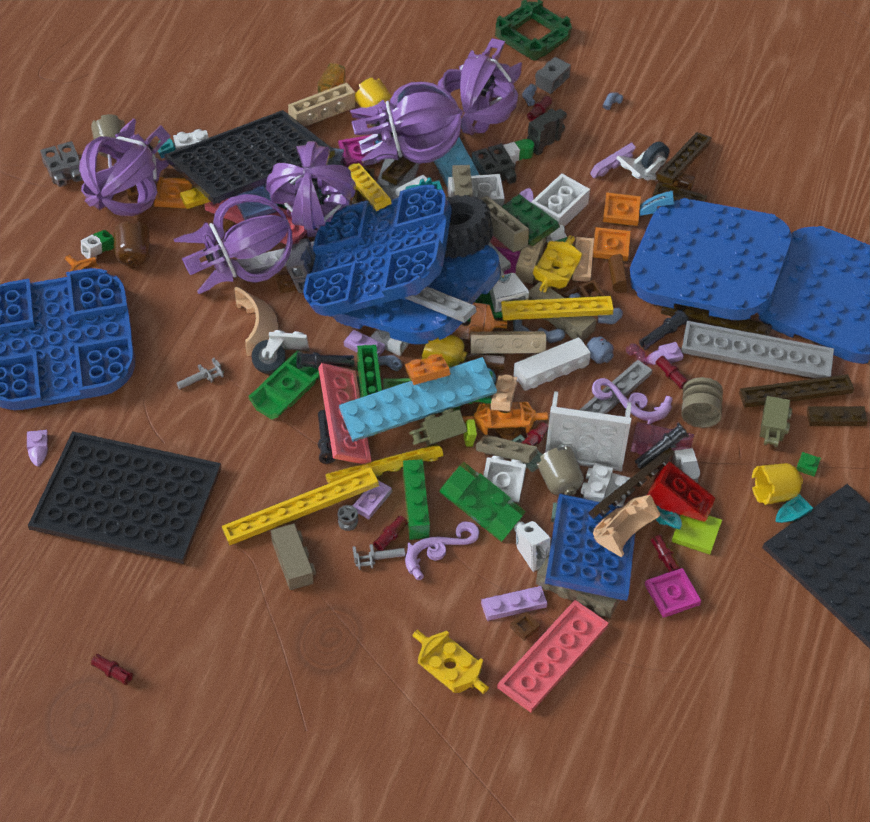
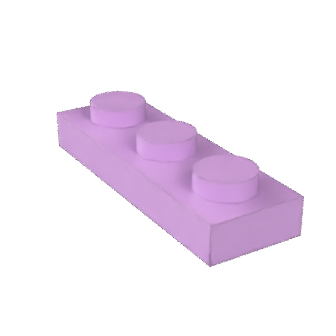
[590,143,636,178]
[481,586,547,621]

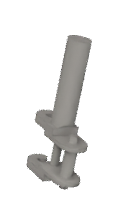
[177,358,224,389]
[353,544,405,570]

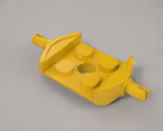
[533,235,582,293]
[413,630,489,694]

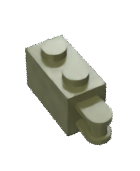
[759,396,792,448]
[409,408,467,446]

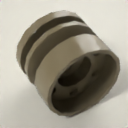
[681,377,723,428]

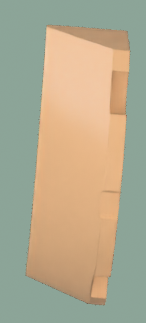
[235,287,278,356]
[593,495,660,557]

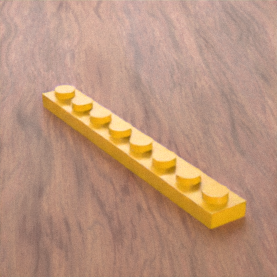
[222,467,379,545]

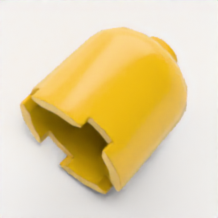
[355,78,392,108]
[422,335,467,367]
[752,463,803,505]

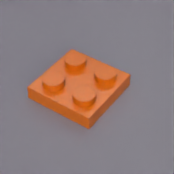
[154,177,193,208]
[603,192,641,226]
[592,227,631,261]
[405,354,451,385]

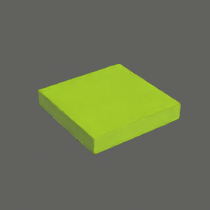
[672,515,722,555]

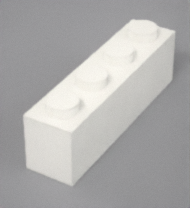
[514,337,591,391]

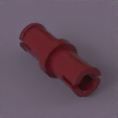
[527,96,552,121]
[655,355,689,389]
[522,422,549,446]
[373,515,408,551]
[650,535,681,572]
[91,654,133,685]

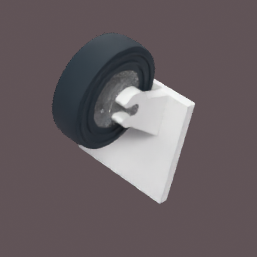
[616,141,670,181]
[251,330,309,374]

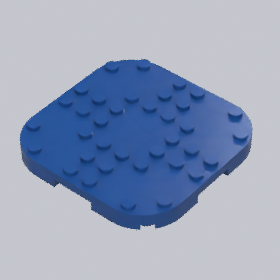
[303,185,451,317]
[630,198,791,320]
[758,226,870,364]
[332,245,501,344]
[0,268,135,410]

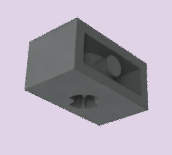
[535,57,571,94]

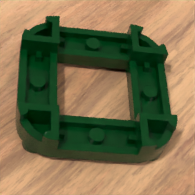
[495,0,572,61]

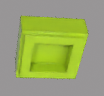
[463,419,477,447]

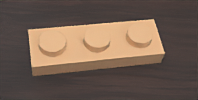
[572,237,594,282]
[491,375,517,411]

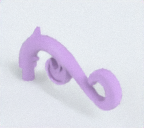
[592,378,673,425]
[405,522,479,581]

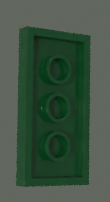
[501,194,560,246]

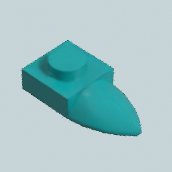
[158,138,176,159]
[775,494,813,523]
[656,506,682,529]

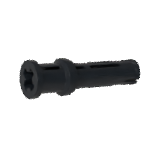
[639,310,688,350]
[296,352,354,369]
[318,410,336,464]
[634,422,690,470]

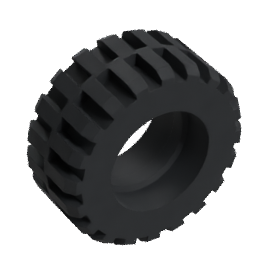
[445,195,494,258]

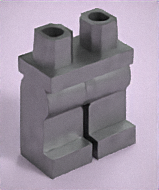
[40,141,83,187]
[286,239,316,293]

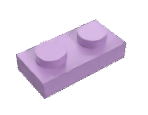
[344,330,385,357]
[353,481,392,519]

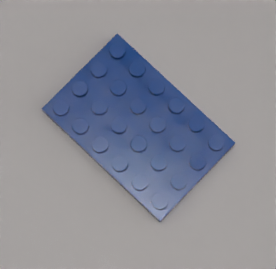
[544,494,635,601]

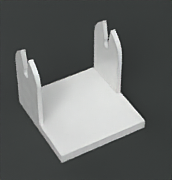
[545,392,631,472]

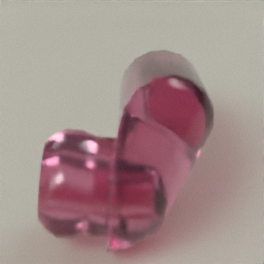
[626,343,648,366]

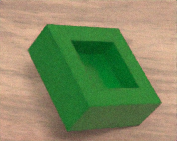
[797,452,821,477]

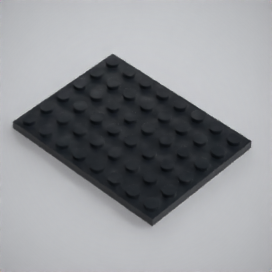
[164,110,335,204]
[28,431,222,564]
[762,484,870,649]

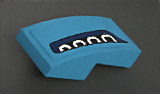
[640,191,674,216]

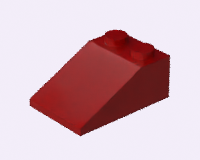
[646,462,716,522]

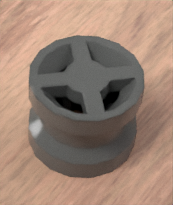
[338,505,358,531]

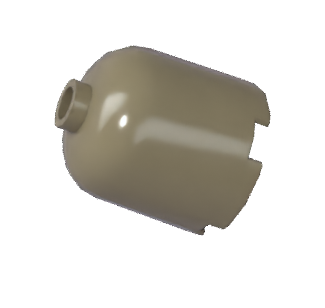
[91,114,125,158]
[536,446,583,496]

